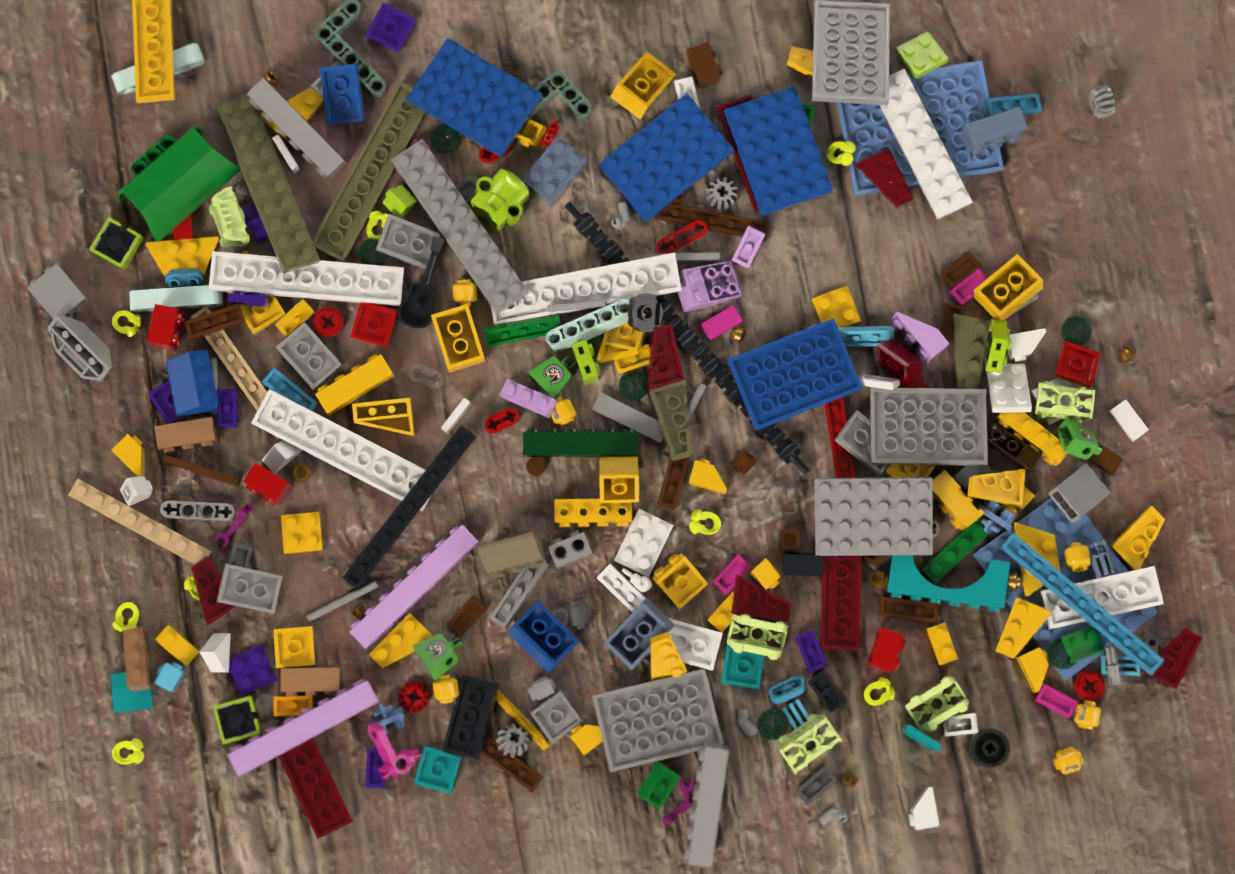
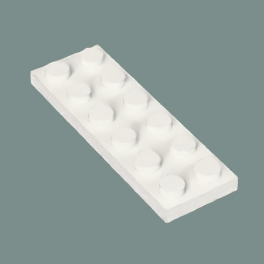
[1040,566,1164,629]

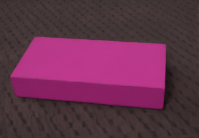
[949,268,988,306]
[700,305,743,341]
[712,554,753,595]
[1034,683,1079,719]

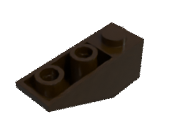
[987,422,1042,474]

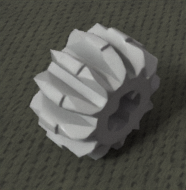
[1089,85,1116,118]
[706,177,738,210]
[496,724,530,758]

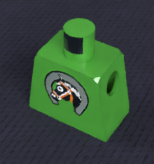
[528,355,576,399]
[1056,416,1103,460]
[413,633,463,681]

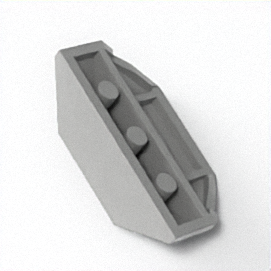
[47,314,112,381]

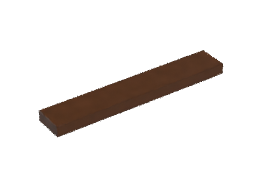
[655,203,770,242]

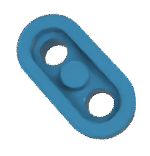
[165,269,204,288]
[769,676,807,704]

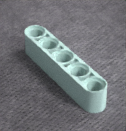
[112,43,205,95]
[129,285,223,312]
[546,299,629,352]

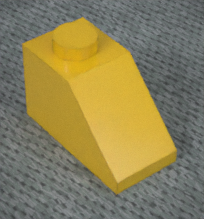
[111,434,145,476]
[688,458,727,495]
[750,558,780,590]
[155,625,200,666]
[1016,647,1049,693]
[570,725,613,755]

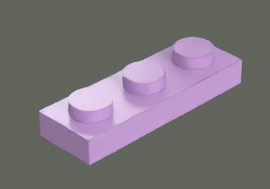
[499,379,557,418]

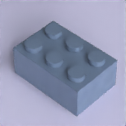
[960,107,1027,155]
[522,136,587,208]
[604,598,675,670]

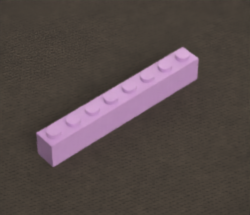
[350,525,479,649]
[228,679,380,776]

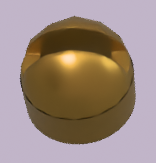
[264,70,280,86]
[729,327,745,343]
[1119,347,1136,364]

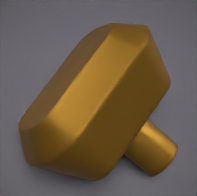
[350,605,366,619]
[842,773,858,788]

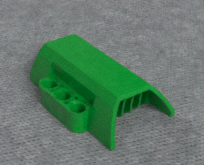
[117,125,241,242]

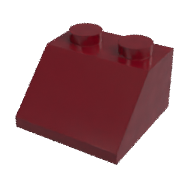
[877,339,922,385]

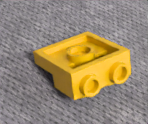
[652,553,708,609]

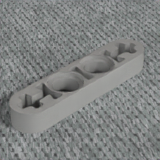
[160,501,236,521]

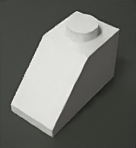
[1007,328,1046,362]
[120,476,153,506]
[908,787,939,830]

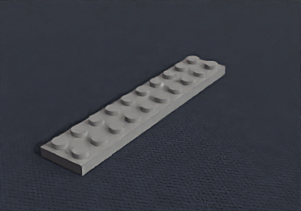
[391,139,529,315]

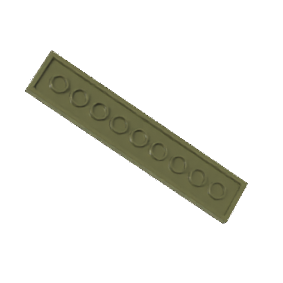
[312,81,426,263]
[215,95,320,274]

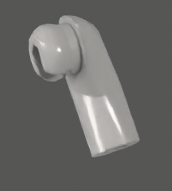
[611,202,630,229]
[738,709,758,736]
[817,808,848,826]

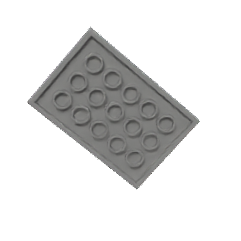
[812,0,890,105]
[870,388,988,466]
[814,477,933,556]
[592,669,724,772]

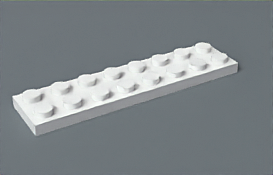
[880,69,972,220]

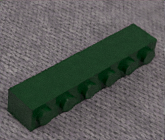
[523,429,639,457]

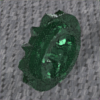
[431,124,461,155]
[358,238,388,266]
[1061,316,1092,346]
[618,370,648,401]
[1048,638,1077,669]
[757,709,788,740]

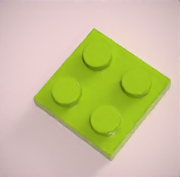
[896,31,948,79]

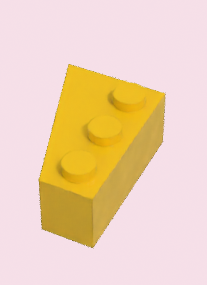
[352,397,415,436]
[932,470,984,531]

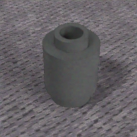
[569,600,591,630]

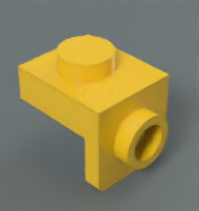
[516,119,547,148]

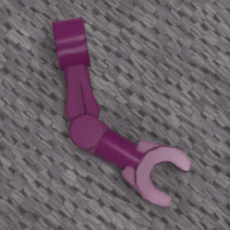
[214,503,253,549]
[661,777,695,826]

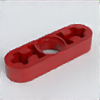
[656,220,707,254]

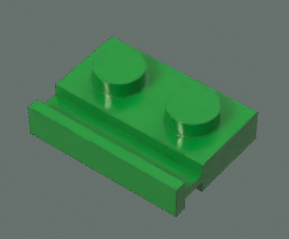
[1061,626,1105,664]
[636,761,681,809]

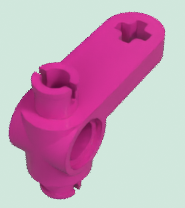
[368,722,421,779]

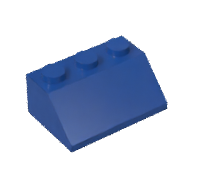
[166,350,218,416]
[507,600,580,673]

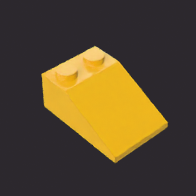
[610,52,677,119]

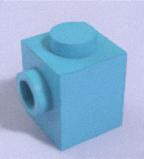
[155,661,186,693]

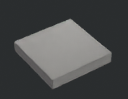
[530,690,583,744]

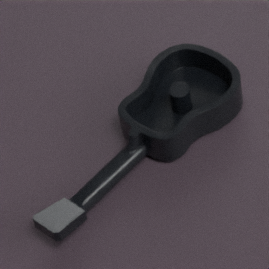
[397,236,445,329]

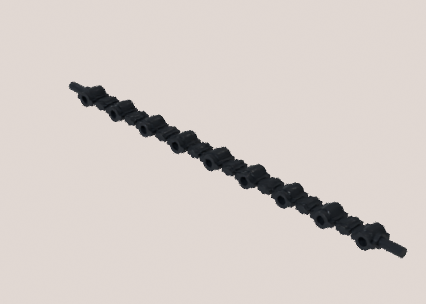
[564,201,810,475]

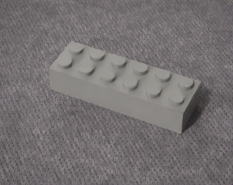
[247,78,347,179]
[684,742,729,868]

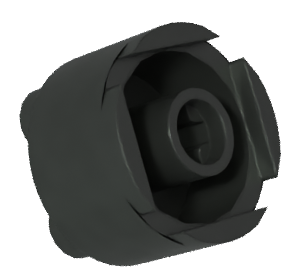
[968,728,1010,768]

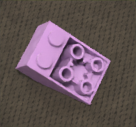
[678,260,742,312]
[891,312,950,364]

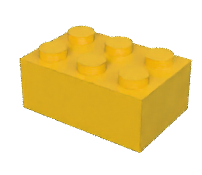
[974,254,1043,321]
[431,304,486,373]

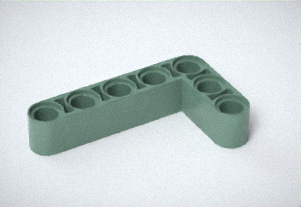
[316,0,387,98]
[527,71,591,121]

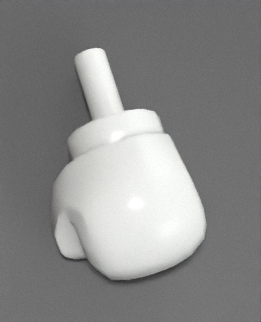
[621,568,652,592]

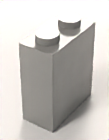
[27,263,89,319]
[1048,463,1110,523]

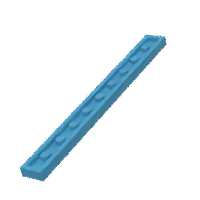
[1000,532,1164,675]

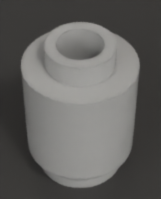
[526,675,557,701]

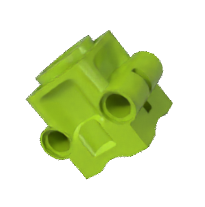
[470,168,530,233]

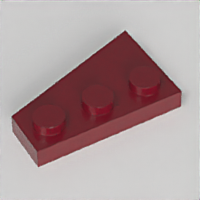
[855,149,914,208]
[647,324,685,390]
[190,556,236,626]
[731,575,791,623]
[1141,629,1202,689]

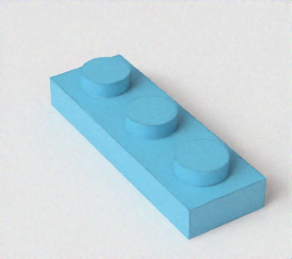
[838,326,895,347]

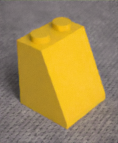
[599,456,639,503]

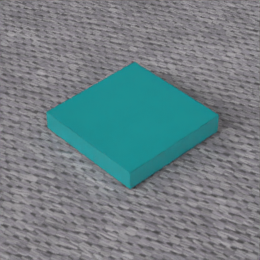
[721,645,765,689]
[111,670,154,713]
[901,724,942,752]
[414,746,462,794]

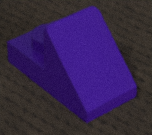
[242,203,269,244]

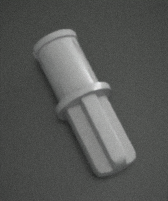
[1105,645,1122,685]

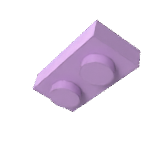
[732,226,765,268]

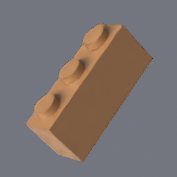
[154,417,218,454]
[123,627,151,692]
[281,667,341,696]

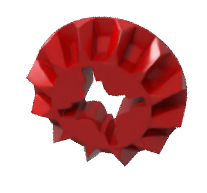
[541,119,560,148]
[313,307,344,338]
[1074,670,1105,701]
[399,681,430,713]

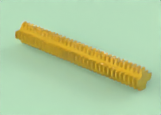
[495,690,551,751]

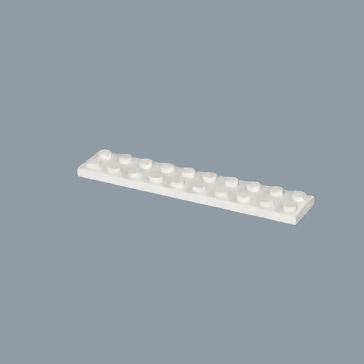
[209,251,404,306]
[491,253,682,326]
[251,389,432,512]

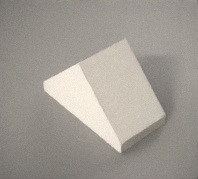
[262,440,303,474]
[199,633,231,672]
[943,713,978,737]

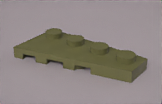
[952,314,991,389]
[649,380,691,461]

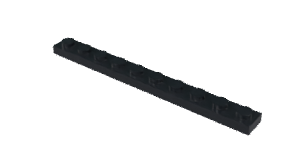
[342,425,476,589]

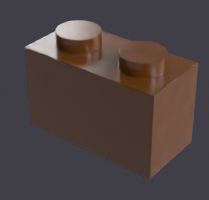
[686,42,723,89]

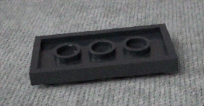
[442,675,500,760]

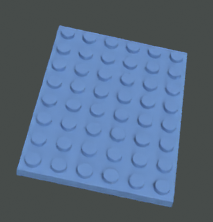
[836,60,1004,197]
[973,498,1158,681]

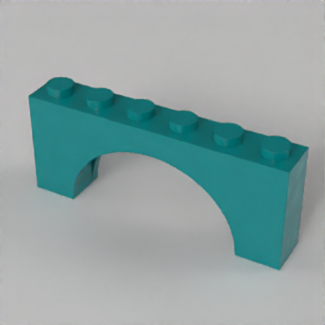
[887,555,1010,612]

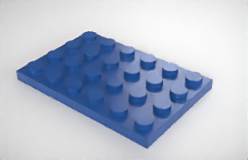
[406,38,543,158]
[724,86,833,217]
[599,93,735,223]
[727,318,863,431]

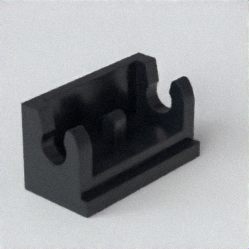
[782,552,823,577]
[807,668,848,713]

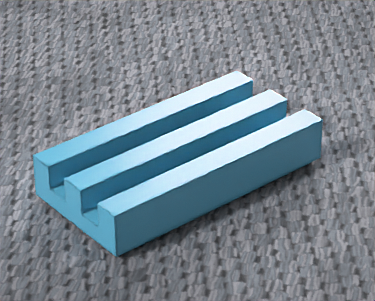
[1100,655,1140,676]
[782,699,818,733]

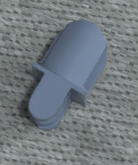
[1084,538,1115,578]

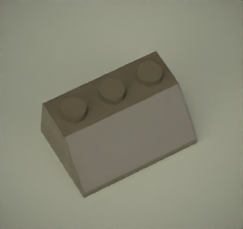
[477,532,546,578]

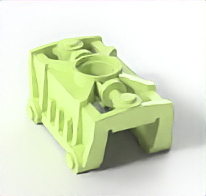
[209,186,250,248]
[1035,381,1095,424]
[727,614,789,660]
[905,676,969,732]
[778,714,842,774]

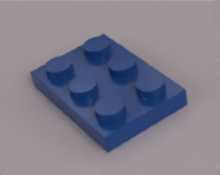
[320,64,365,125]

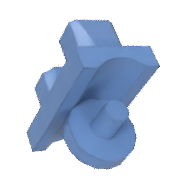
[978,501,1015,534]
[369,702,405,734]

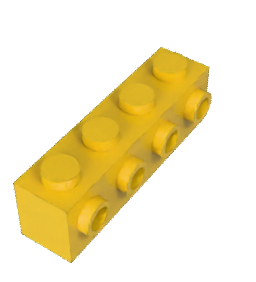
[315,354,395,416]
[995,412,1068,466]
[554,499,632,528]

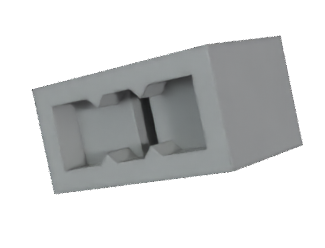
[548,531,592,569]

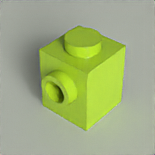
[382,184,417,218]

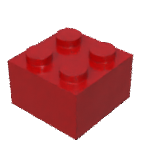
[147,304,186,352]
[243,462,293,506]
[866,628,906,673]

